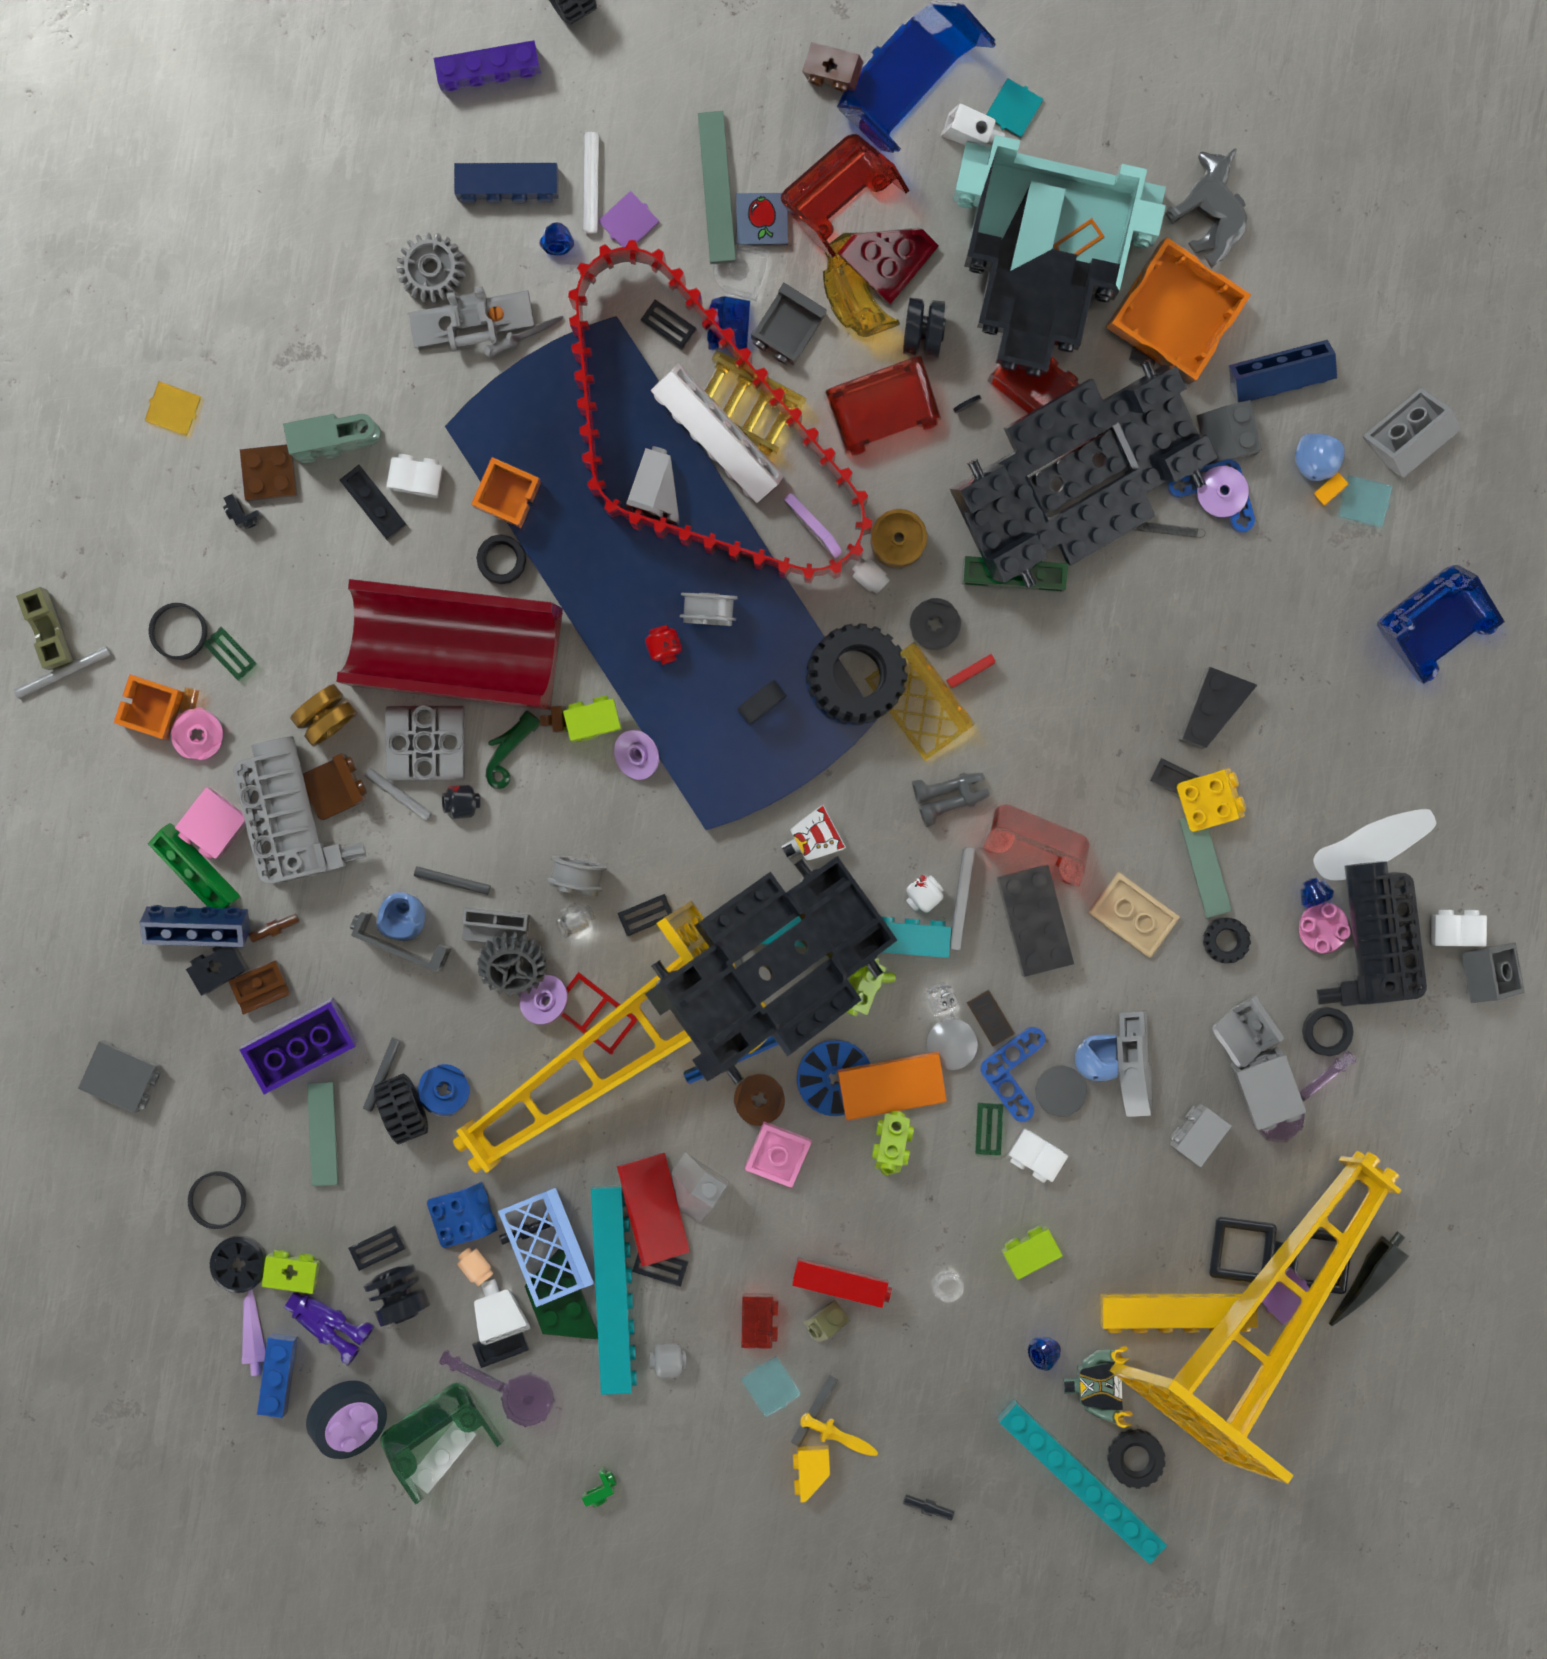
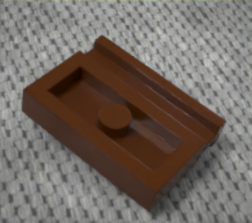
[228,960,291,1015]

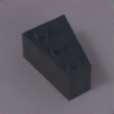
[1179,667,1257,749]

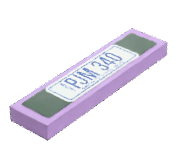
[783,493,842,558]

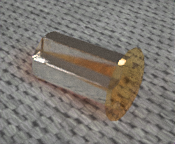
[179,686,201,713]

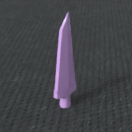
[241,1289,266,1376]

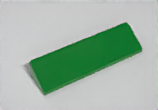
[148,823,240,909]

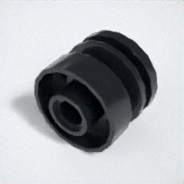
[363,1264,430,1327]

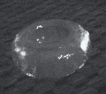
[932,1270,963,1302]

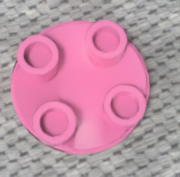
[1299,902,1350,953]

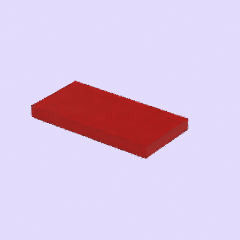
[617,1153,690,1266]

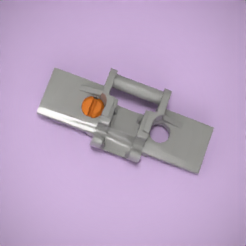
[409,287,535,350]

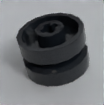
[903,297,946,358]

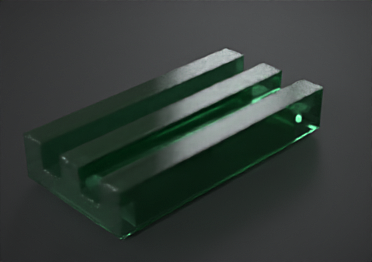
[203,626,257,681]
[975,1102,1003,1155]

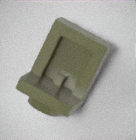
[804,1300,850,1342]

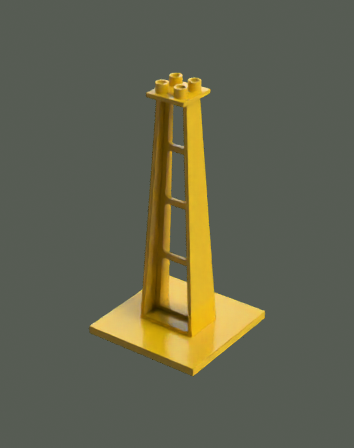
[453,900,767,1173]
[1110,1151,1401,1484]

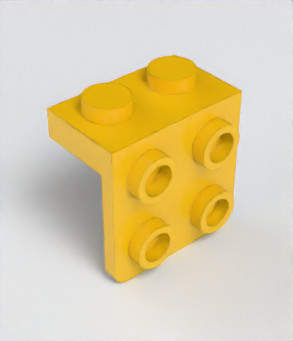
[1177,767,1246,832]

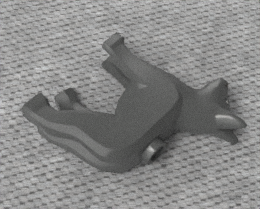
[1165,148,1247,269]

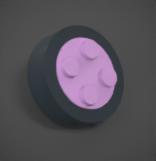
[306,1380,387,1459]

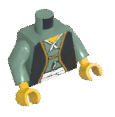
[1063,1346,1133,1428]

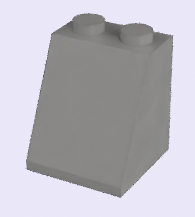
[1230,1046,1306,1131]

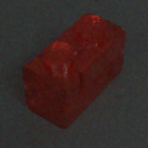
[741,1293,778,1349]

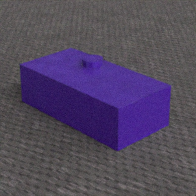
[239,997,358,1095]

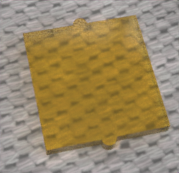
[145,381,201,436]

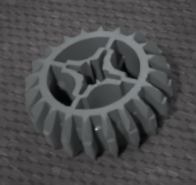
[477,931,547,997]

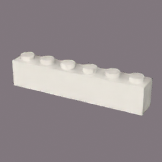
[651,363,784,503]

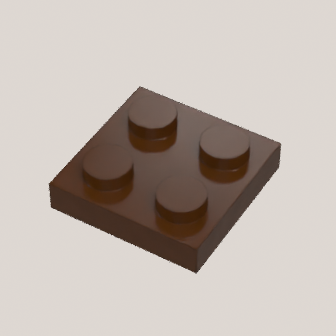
[240,444,297,501]

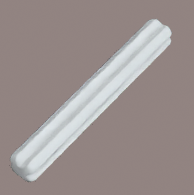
[583,132,599,234]

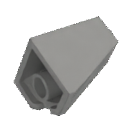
[626,446,679,525]
[671,1152,728,1223]

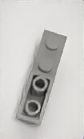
[1117,1011,1153,1117]

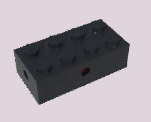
[996,864,1074,977]

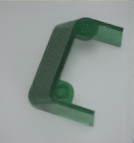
[380,1382,504,1505]

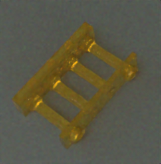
[704,349,807,456]

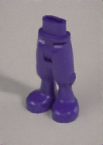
[284,1291,374,1366]

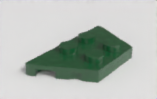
[524,1249,598,1339]

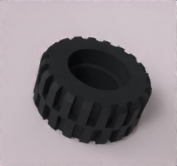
[806,623,908,725]

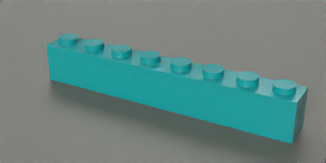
[761,916,951,958]
[591,1185,637,1395]
[997,1399,1167,1564]

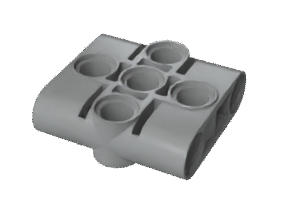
[385,705,465,780]

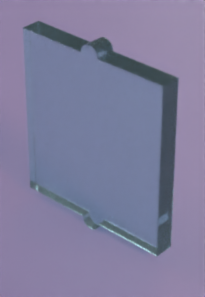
[1338,475,1392,527]
[741,1356,801,1417]

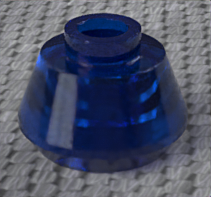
[539,222,574,256]
[1300,877,1334,908]
[1028,1337,1061,1371]

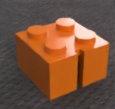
[471,457,542,529]
[113,674,184,740]

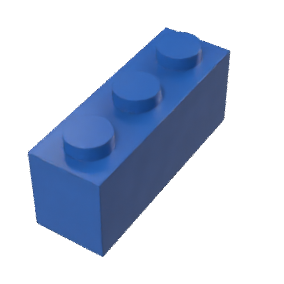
[257,1333,298,1418]

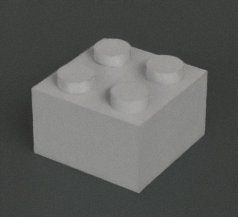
[1170,1104,1232,1167]

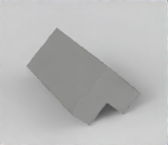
[462,908,530,942]

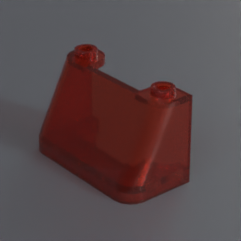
[824,356,941,456]
[979,804,1090,887]

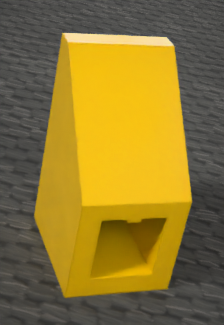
[793,1445,830,1503]

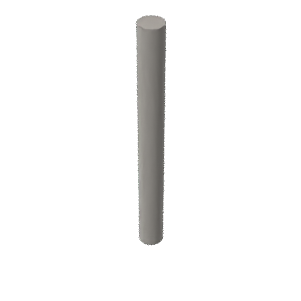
[14,646,111,699]

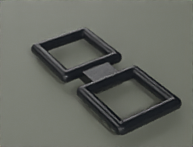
[1209,1217,1351,1294]

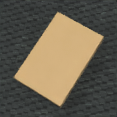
[1088,872,1180,958]

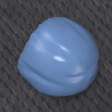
[1295,433,1345,481]
[376,892,426,941]
[1075,1035,1119,1081]

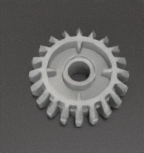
[396,232,466,302]

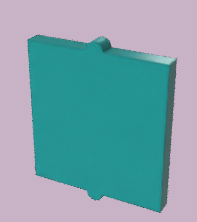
[986,78,1044,138]

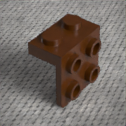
[303,753,367,820]

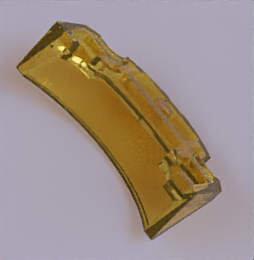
[823,233,900,337]

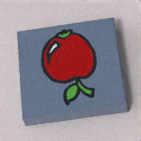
[736,193,788,246]

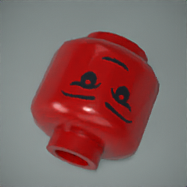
[645,625,682,665]

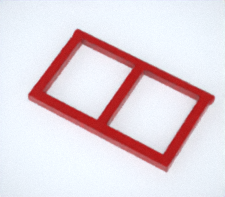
[561,972,638,1055]

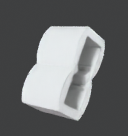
[387,454,444,498]
[1431,910,1487,946]
[1008,1127,1068,1183]

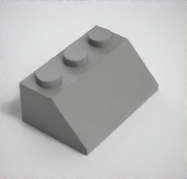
[1363,387,1461,478]

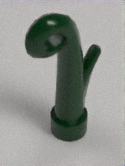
[485,710,541,789]

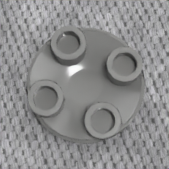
[927,1019,978,1070]

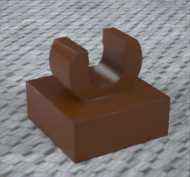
[540,706,568,733]

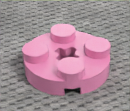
[171,707,223,760]

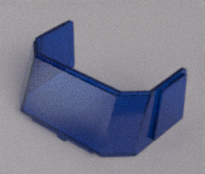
[837,1,996,153]

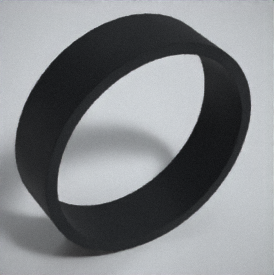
[148,603,208,660]
[188,1171,247,1229]

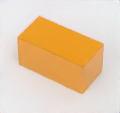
[1314,472,1349,507]

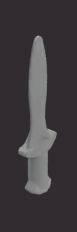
[484,316,564,358]

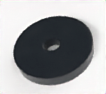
[953,395,982,414]

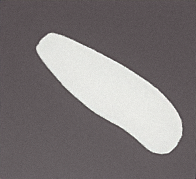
[1313,809,1436,881]

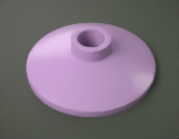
[1197,466,1249,517]
[614,730,659,780]
[520,975,568,1025]

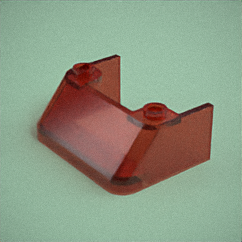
[781,134,910,258]

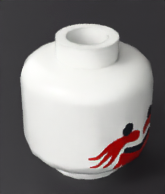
[906,875,944,913]

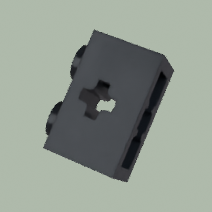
[186,946,250,996]

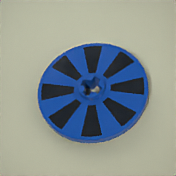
[797,1040,871,1116]

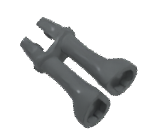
[912,772,990,827]

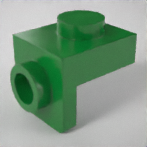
[582,1467,617,1508]

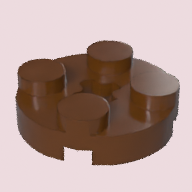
[734,1074,785,1126]

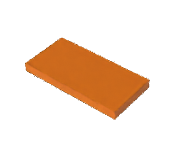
[837,1051,947,1121]

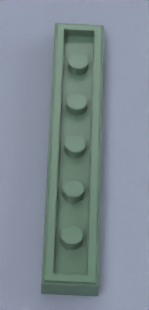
[698,111,736,264]

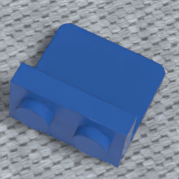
[427,1182,498,1248]

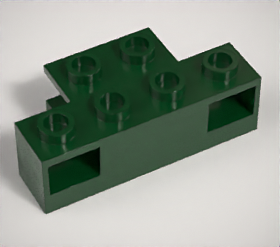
[962,556,1068,592]

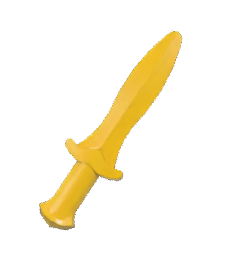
[800,1413,878,1456]

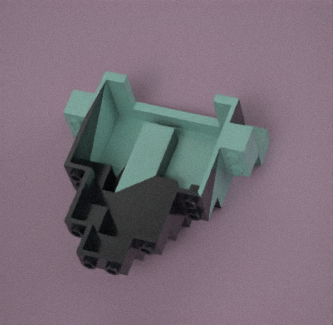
[953,135,1166,377]

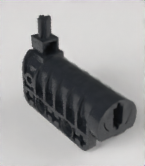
[1316,861,1427,1006]

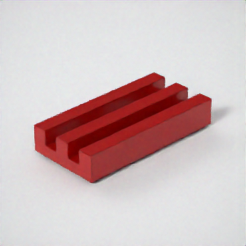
[946,654,996,689]

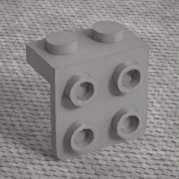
[1213,995,1285,1069]

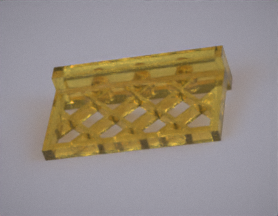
[865,642,975,761]

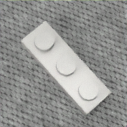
[408,1417,477,1494]

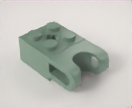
[283,414,381,464]

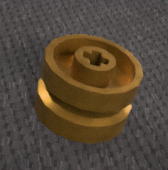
[870,509,928,568]
[290,684,357,747]

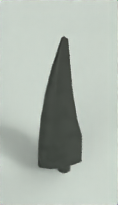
[1329,1231,1409,1326]

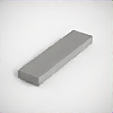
[950,847,975,950]

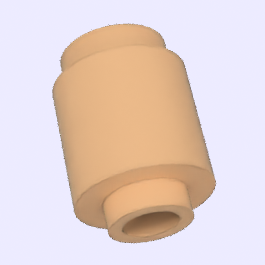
[457,1247,493,1286]

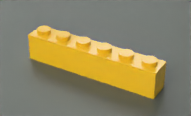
[1100,1293,1258,1333]

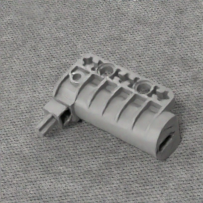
[233,736,367,884]

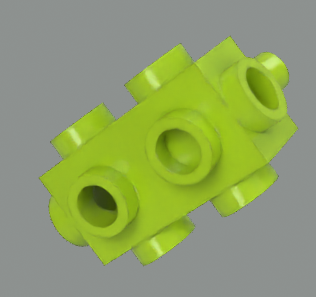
[846,958,896,1016]
[872,1111,914,1176]

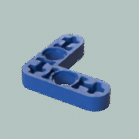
[1168,460,1255,533]
[980,1027,1045,1122]

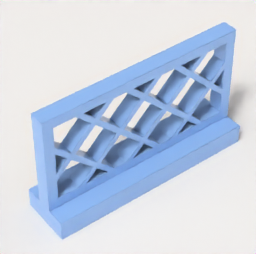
[498,1188,594,1307]

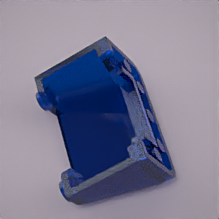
[1377,565,1505,684]

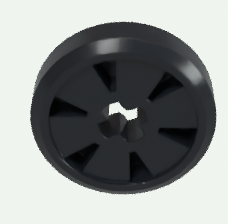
[210,1236,266,1293]

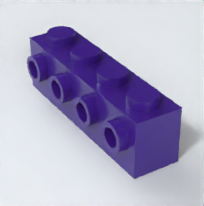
[433,40,541,91]

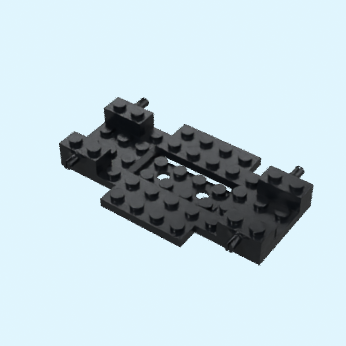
[949,359,1217,588]
[645,856,897,1085]

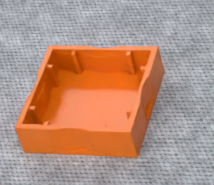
[1105,237,1251,384]

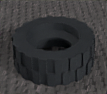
[1107,1429,1166,1489]

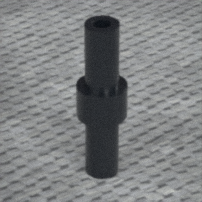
[499,1218,551,1245]
[903,1494,955,1521]

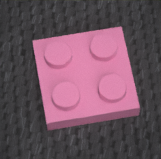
[744,1121,812,1188]

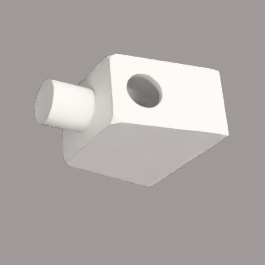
[941,103,1005,146]
[474,1279,531,1345]

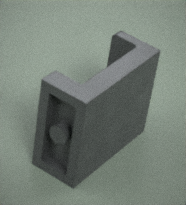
[751,282,827,365]
[78,1040,161,1113]

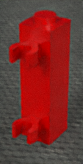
[792,1258,892,1308]

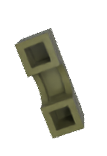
[16,587,73,670]

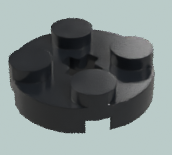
[909,598,961,650]

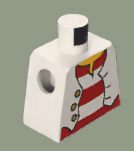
[781,805,846,861]

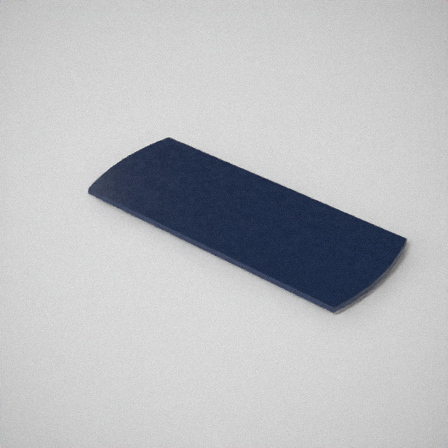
[445,316,878,831]

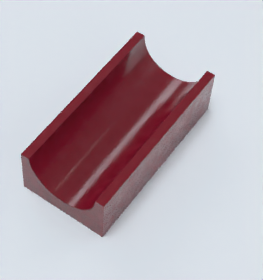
[336,579,563,710]

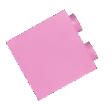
[175,787,246,860]

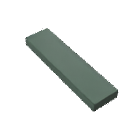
[1179,818,1232,918]
[307,1082,339,1186]

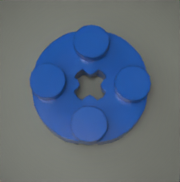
[417,1064,470,1116]

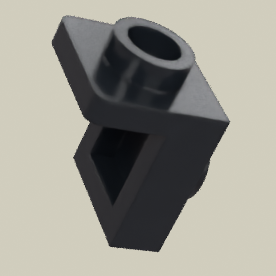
[223,493,263,529]

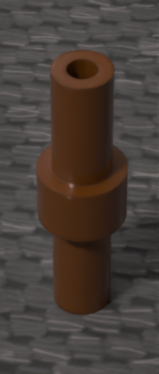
[249,913,300,943]

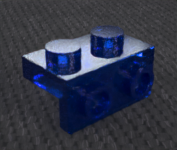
[707,296,750,350]

